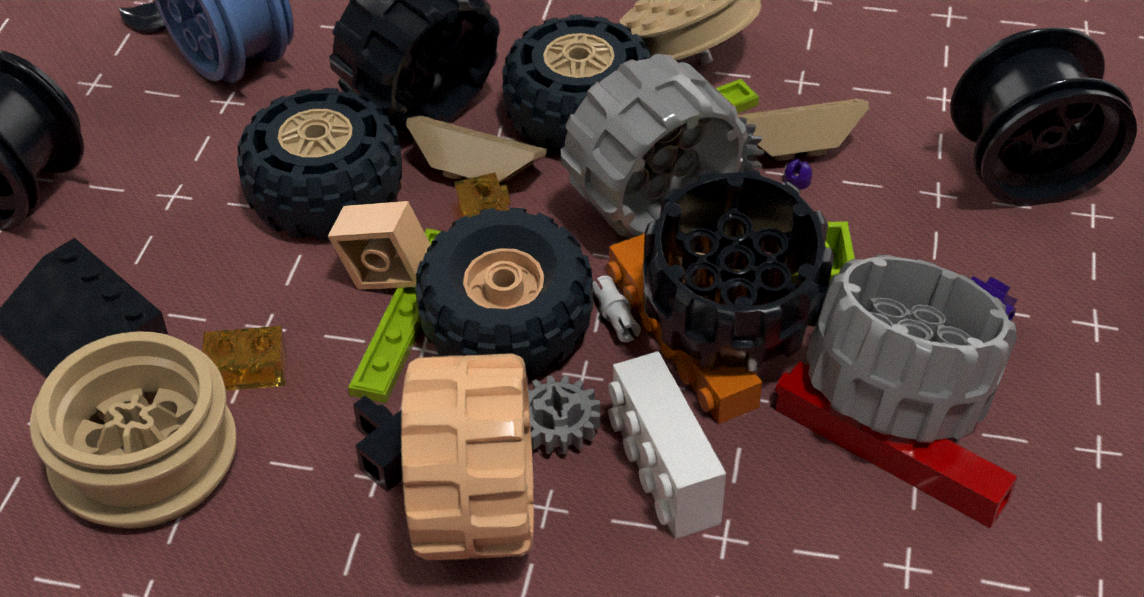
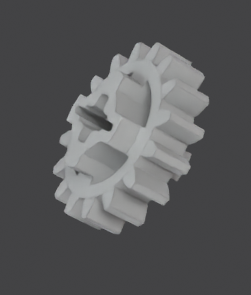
[528,375,600,454]

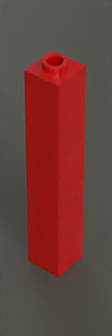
[775,361,1018,529]

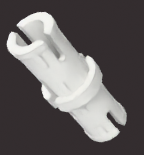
[593,276,641,342]

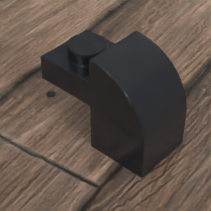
[353,396,403,492]

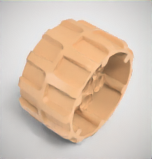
[401,354,534,560]

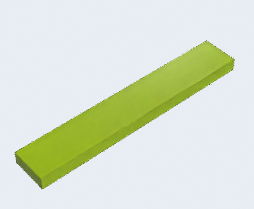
[348,228,440,404]

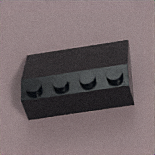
[0,238,168,379]

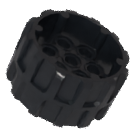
[329,0,501,134]
[643,169,834,372]

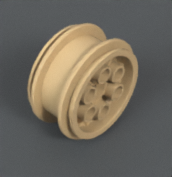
[30,332,237,529]

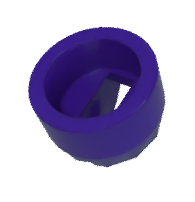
[784,159,812,190]

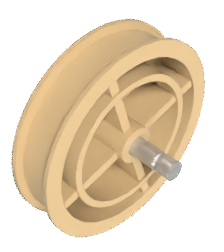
[619,0,762,65]

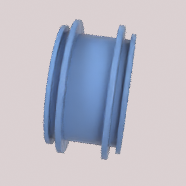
[155,0,294,83]

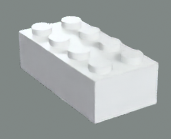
[608,351,726,539]

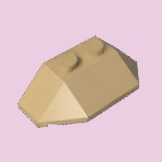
[737,98,869,161]
[406,116,547,188]

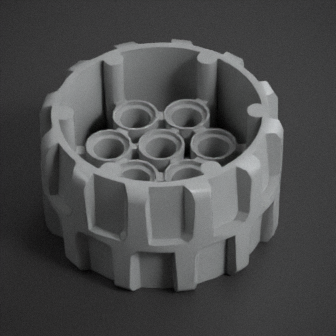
[560,54,747,239]
[806,255,1017,443]

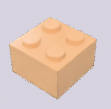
[328,201,430,290]

